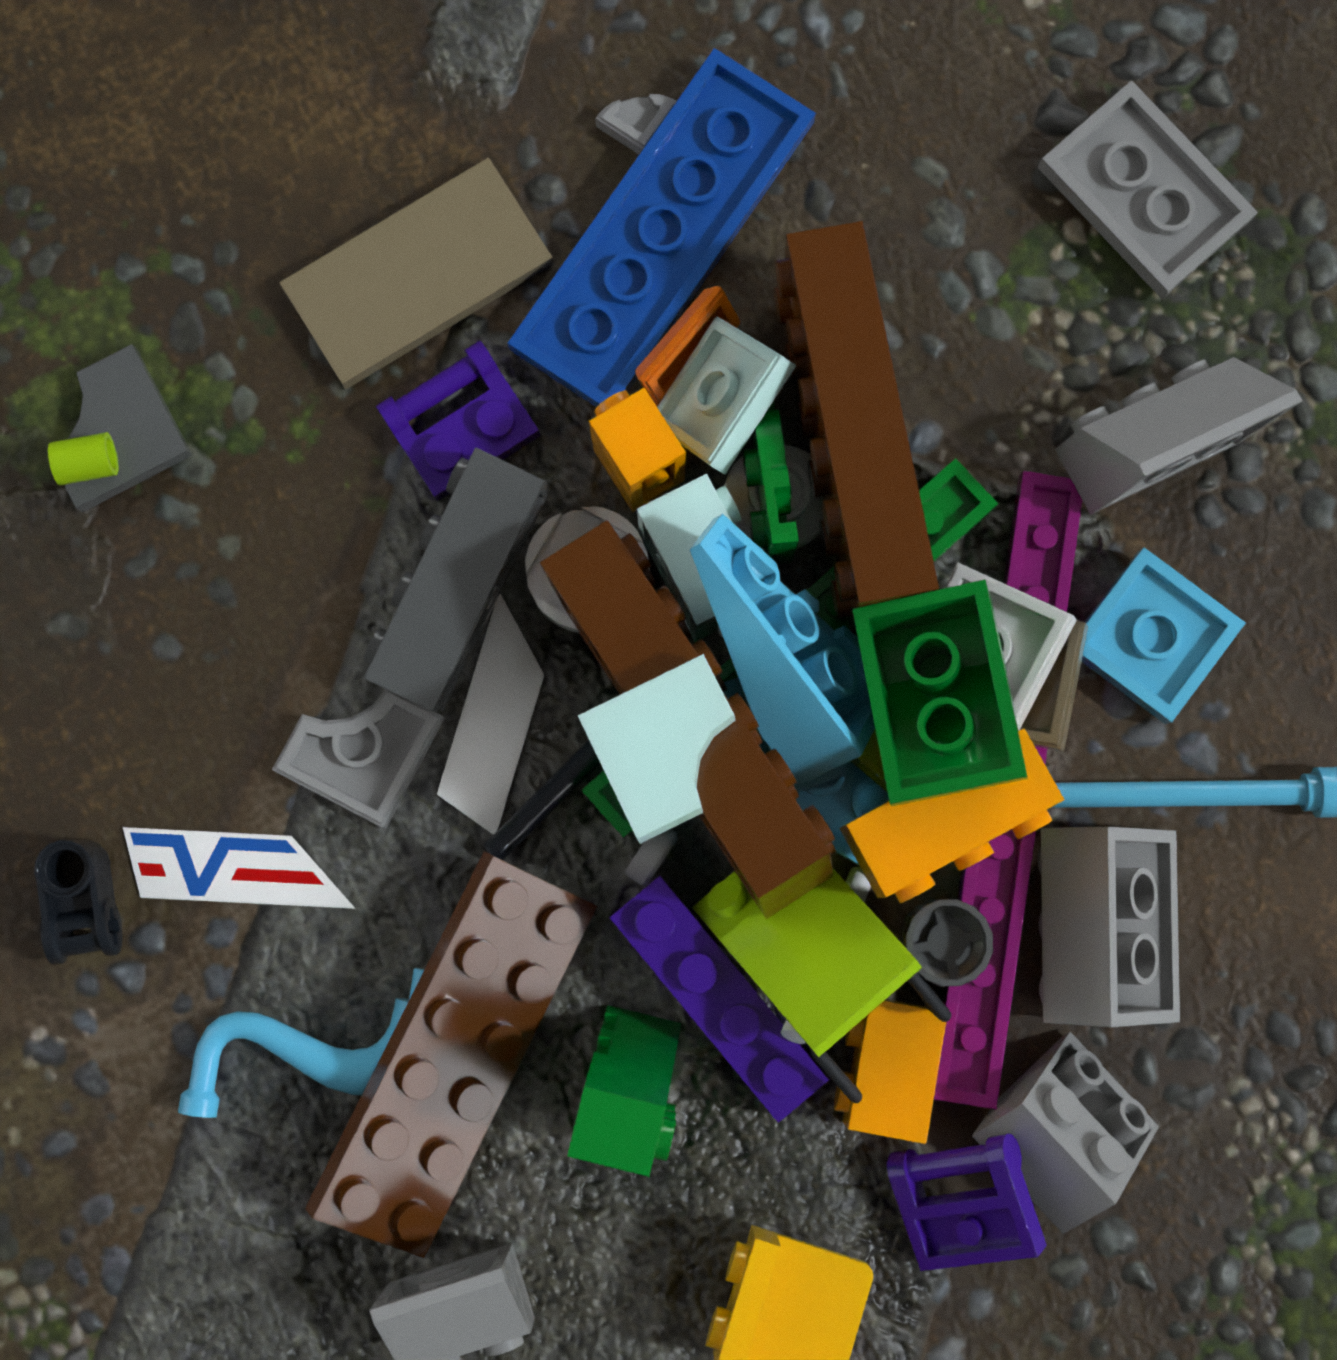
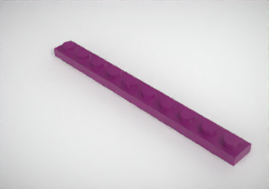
[934,471,1083,1110]

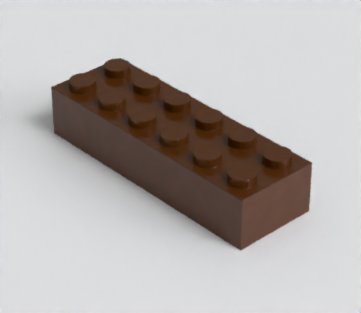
[774,221,939,635]
[539,520,836,920]

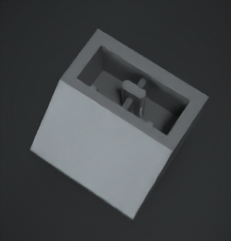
[972,1032,1159,1234]

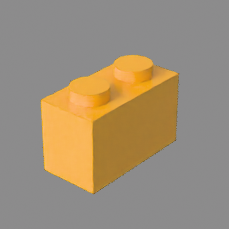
[589,388,686,512]
[834,999,946,1144]

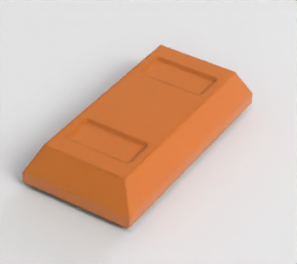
[635,286,741,407]

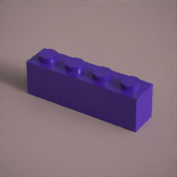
[610,876,828,1123]

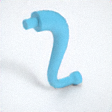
[178,968,425,1118]

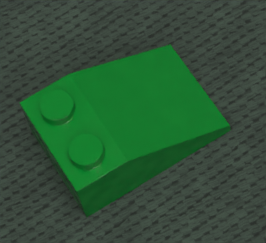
[852,579,1028,806]

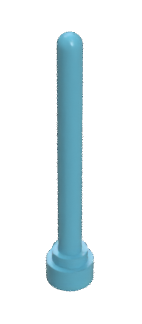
[1051,767,1337,818]

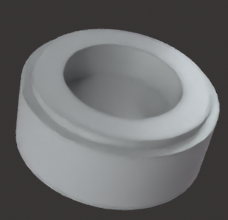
[624,829,679,886]

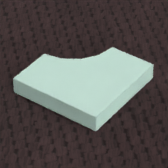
[578,654,736,844]

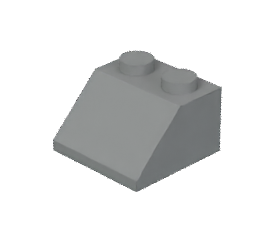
[370,1243,535,1360]

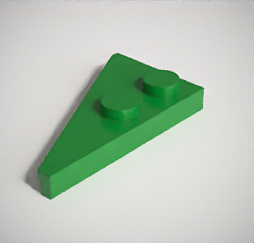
[743,401,799,565]

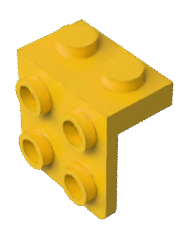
[705,1225,873,1360]

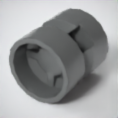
[899,899,993,986]

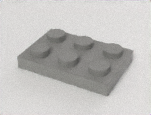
[1037,80,1258,299]

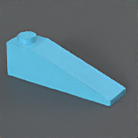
[690,513,875,786]

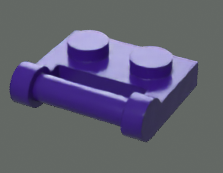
[376,340,540,502]
[887,1133,1047,1271]

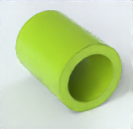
[48,432,119,486]

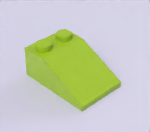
[692,868,922,1057]

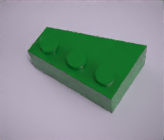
[567,1005,681,1177]

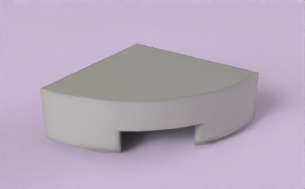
[595,94,677,154]

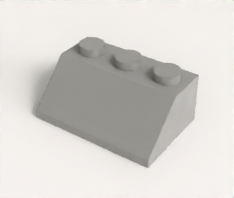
[1055,357,1302,515]
[1038,827,1180,1027]

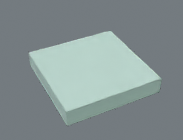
[657,316,796,475]

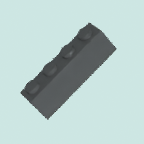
[364,447,551,712]

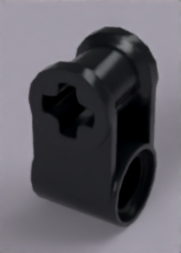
[34,839,123,965]

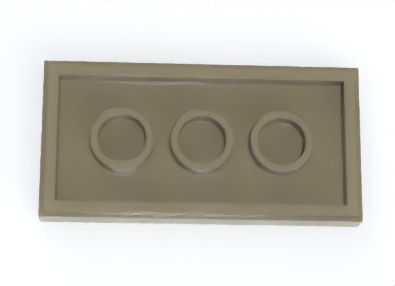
[279,157,554,389]

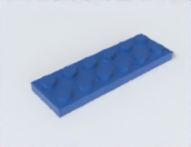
[507,48,816,407]

